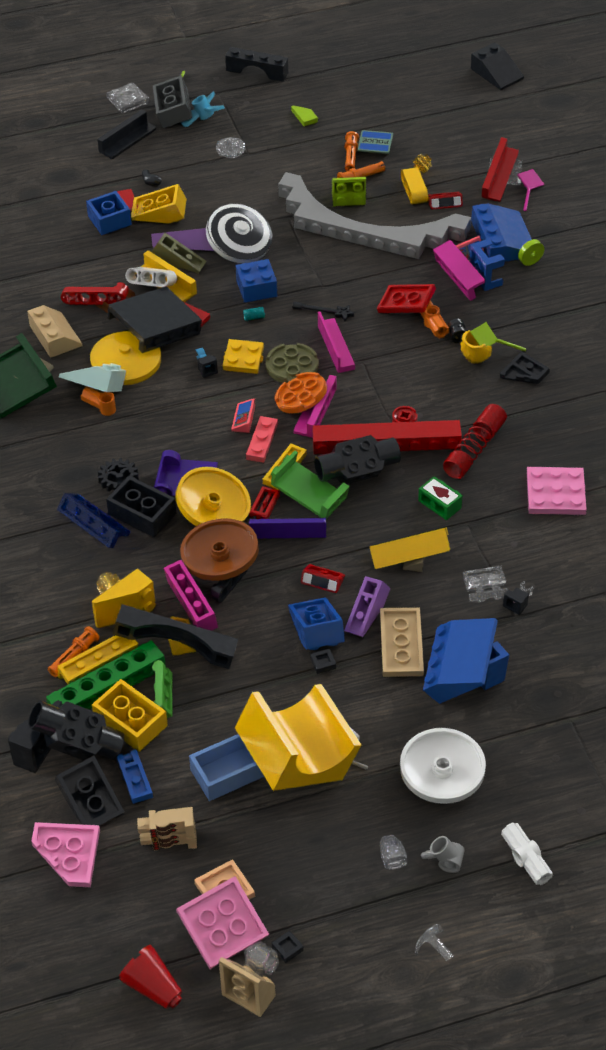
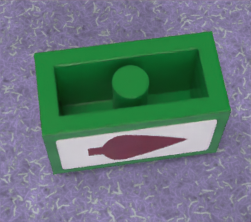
[418,476,463,520]

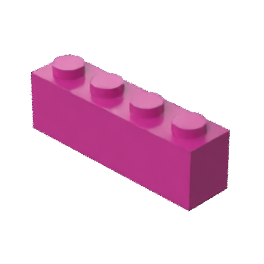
[164,560,218,631]

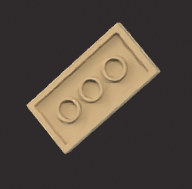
[380,607,424,677]

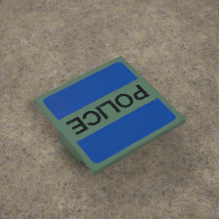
[357,130,393,154]

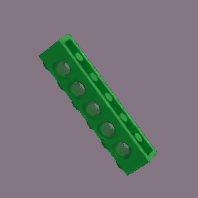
[46,640,166,710]

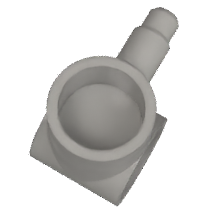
[421,836,465,873]

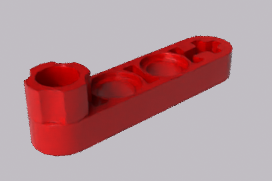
[61,282,129,305]

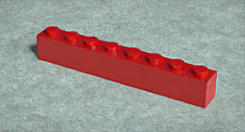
[312,420,462,454]

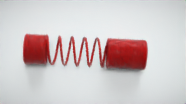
[443,404,507,479]

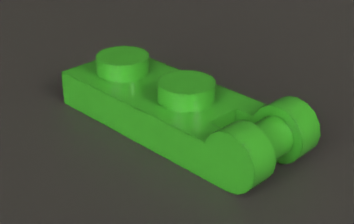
[152,660,172,718]

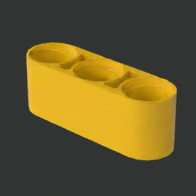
[401,167,428,204]

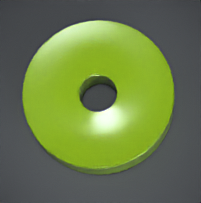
[518,239,544,266]

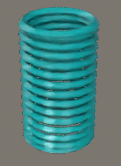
[243,307,265,321]

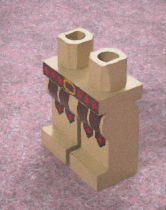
[137,807,197,850]

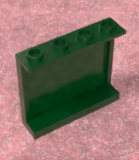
[0,333,57,419]

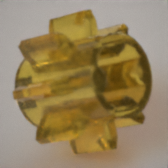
[413,153,432,174]
[96,572,120,594]

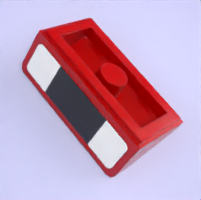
[428,192,463,209]
[301,564,345,593]

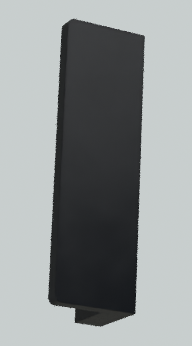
[97,109,156,159]

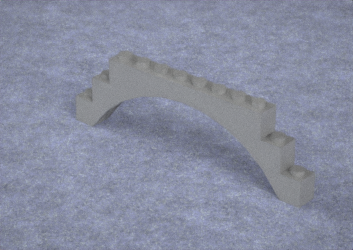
[278,172,471,259]

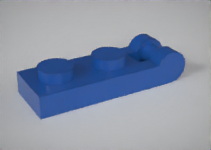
[116,749,153,804]

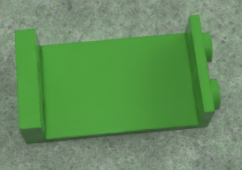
[271,451,350,519]

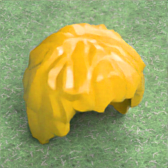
[461,330,492,364]

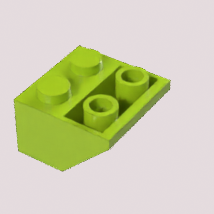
[332,177,366,206]

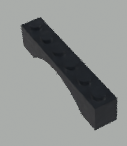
[113,604,238,669]

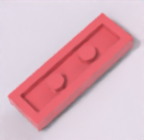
[246,416,278,463]

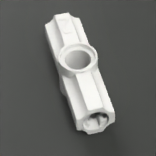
[501,823,553,885]

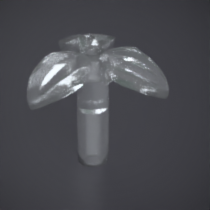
[415,924,453,961]

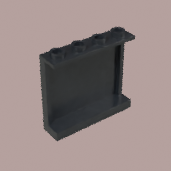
[107,286,202,353]

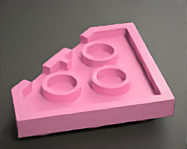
[31,822,100,887]

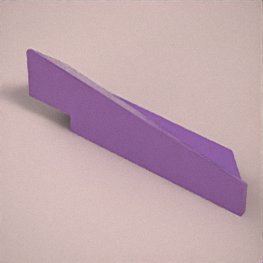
[151,228,214,251]

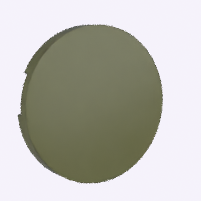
[266,343,319,383]

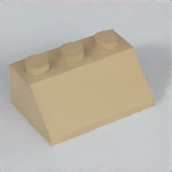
[28,305,83,358]

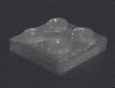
[107,82,149,113]

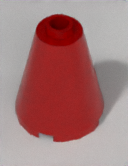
[119,945,182,1009]

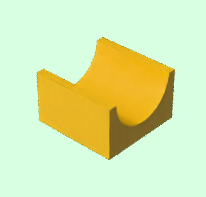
[235,684,361,791]

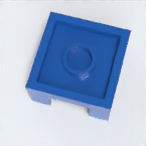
[469,239,505,291]

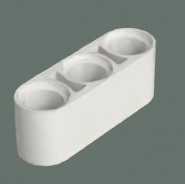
[125,267,177,287]

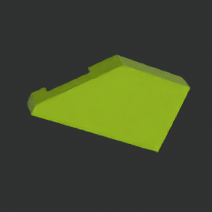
[291,106,318,126]

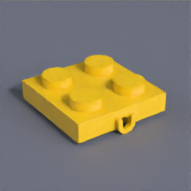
[223,339,264,374]

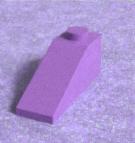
[344,576,391,637]

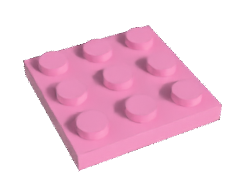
[527,467,586,515]
[176,876,269,969]

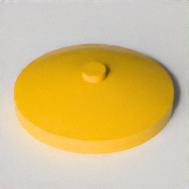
[90,331,161,385]
[175,467,251,526]

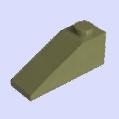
[152,232,206,273]

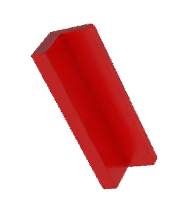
[482,137,519,202]

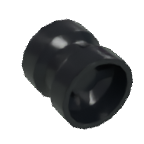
[447,319,467,343]

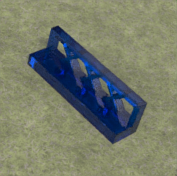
[57,493,131,548]

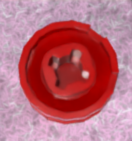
[392,406,418,423]

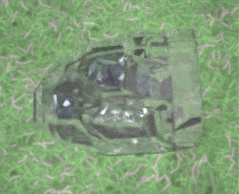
[380,835,407,870]

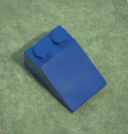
[288,597,345,650]

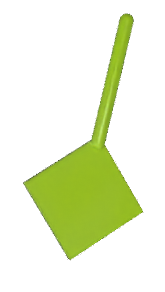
[470,322,526,352]

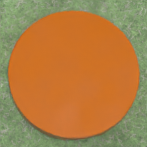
[275,372,327,413]

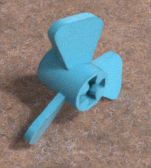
[181,91,225,127]

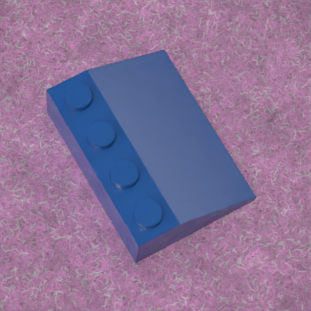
[471,203,532,262]
[423,618,498,704]

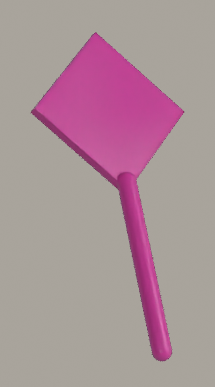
[517,169,544,211]

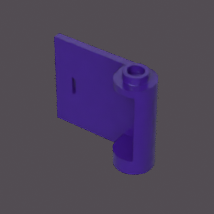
[154,450,218,498]

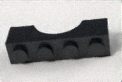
[225,47,289,82]

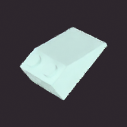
[59,363,127,392]

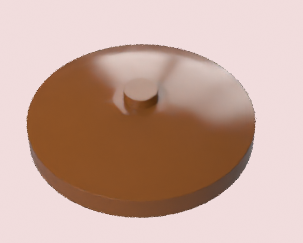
[180,518,259,581]

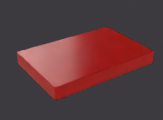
[377,284,436,313]

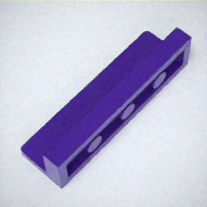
[249,518,326,539]

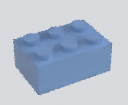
[189,734,264,801]

